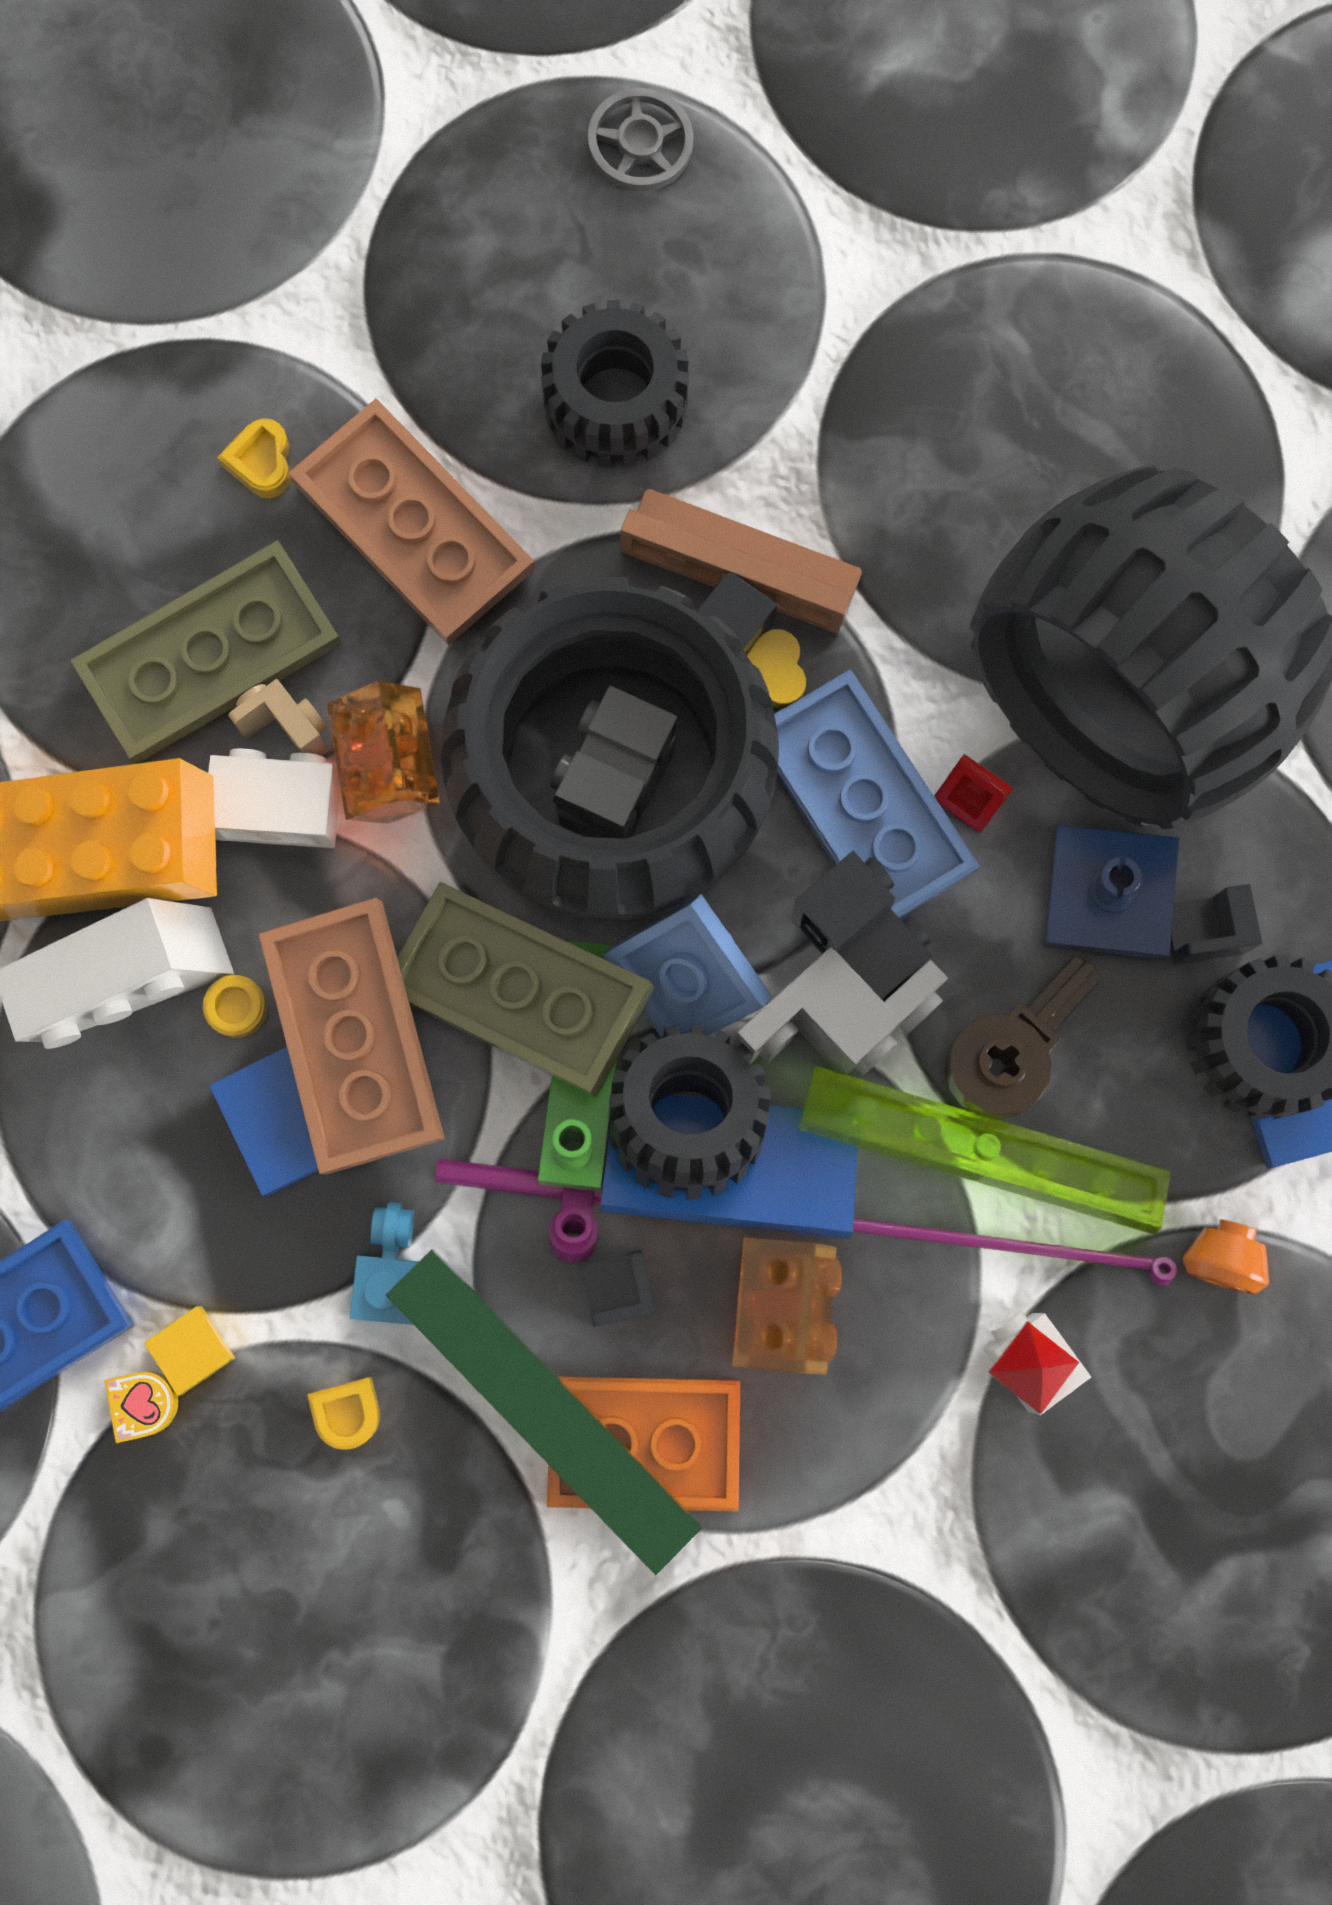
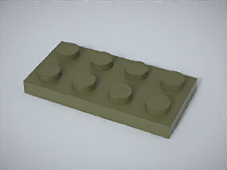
[70,540,342,764]
[397,882,655,1098]

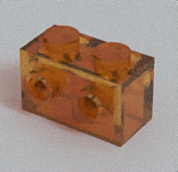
[327,681,440,824]
[732,1237,842,1375]

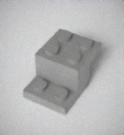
[732,946,948,1078]

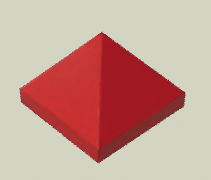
[934,754,1013,833]
[988,1321,1079,1414]

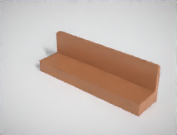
[620,489,862,634]

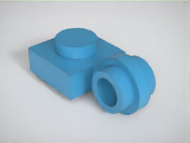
[350,1202,419,1325]

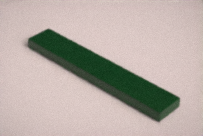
[386,1249,702,1576]

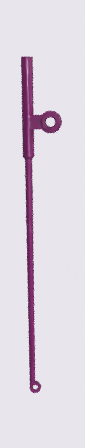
[435,1158,1177,1286]

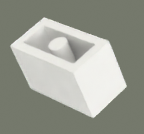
[208,748,342,848]

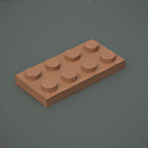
[288,398,536,646]
[259,898,445,1175]

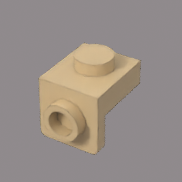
[228,679,329,756]

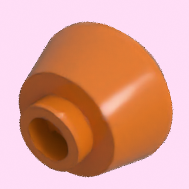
[1182,1219,1269,1295]

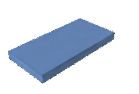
[774,669,980,918]

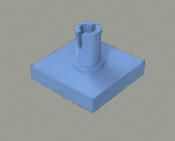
[603,894,772,1038]

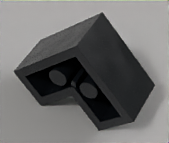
[792,850,932,1001]

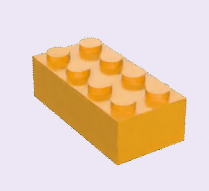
[0,758,217,921]

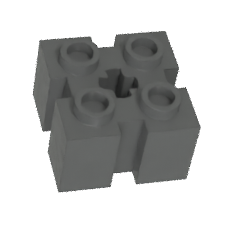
[550,685,678,839]

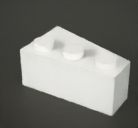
[0,898,234,1049]

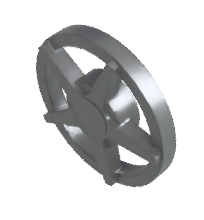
[588,88,693,191]

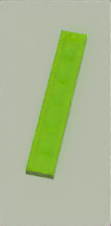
[798,1066,1170,1235]

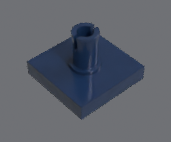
[1044,825,1180,960]

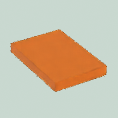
[547,1376,740,1511]

